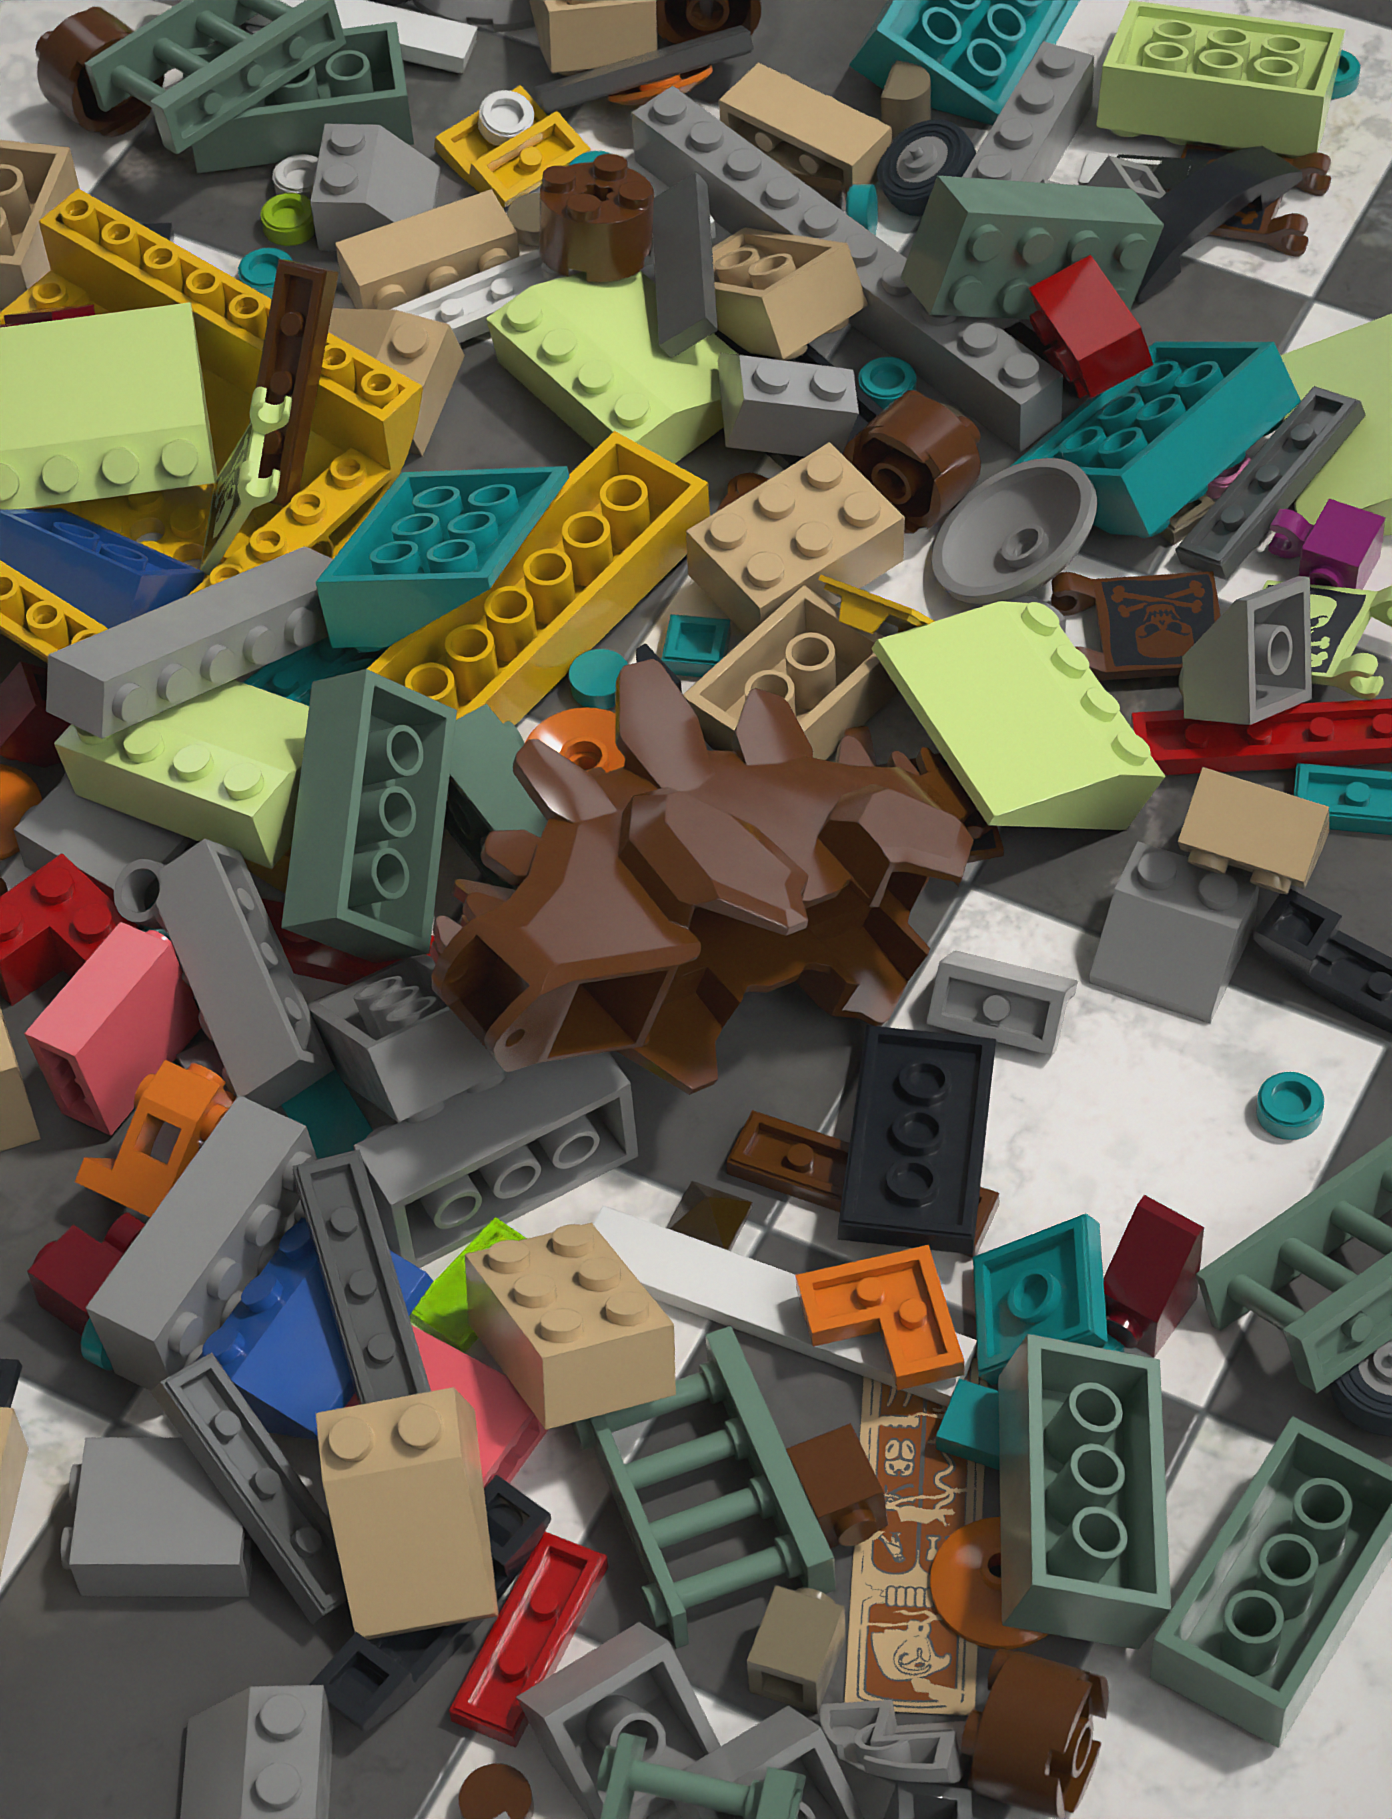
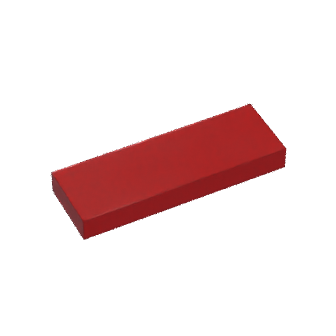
[449,1531,609,1748]

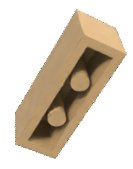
[719,62,892,194]
[335,189,520,310]

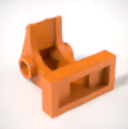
[75,1060,237,1218]

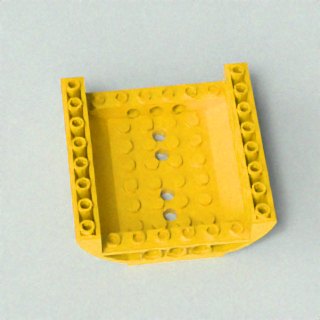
[0,188,423,663]

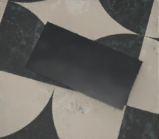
[837,1025,996,1255]

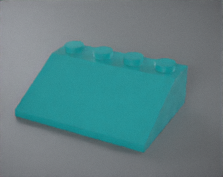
[848,0,1080,126]
[1010,341,1301,538]
[315,466,569,652]

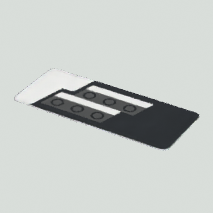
[1079,152,1191,189]

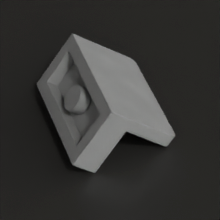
[926,951,1078,1055]

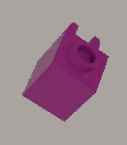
[1268,498,1386,590]

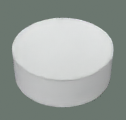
[478,90,534,146]
[273,154,318,199]

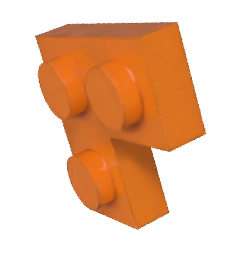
[795,1245,965,1391]

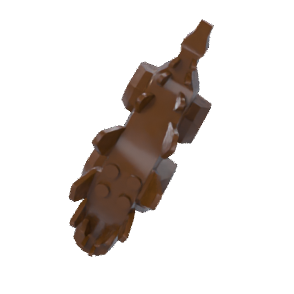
[430,659,997,1095]

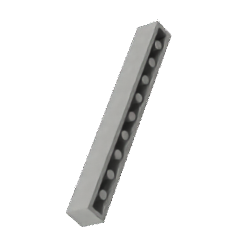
[631,86,1063,453]

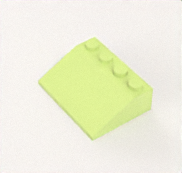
[1096,0,1345,159]
[486,270,738,464]
[0,302,218,510]
[1280,314,1392,536]
[871,601,1166,830]
[54,680,309,869]

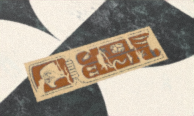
[844,1352,988,1716]

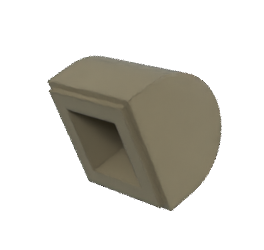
[881,60,931,140]

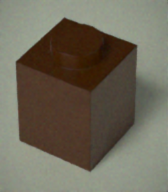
[786,1423,888,1548]

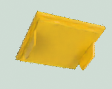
[818,574,934,634]

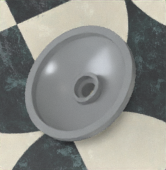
[932,458,1097,604]

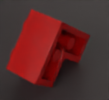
[1029,255,1154,399]
[0,853,140,1006]

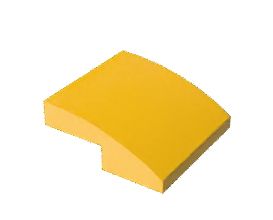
[434,85,591,208]

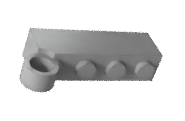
[114,839,335,1109]

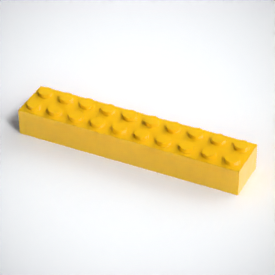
[244,431,710,894]

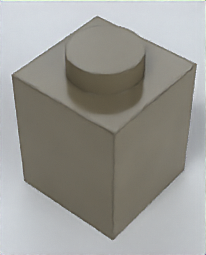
[747,1585,846,1714]

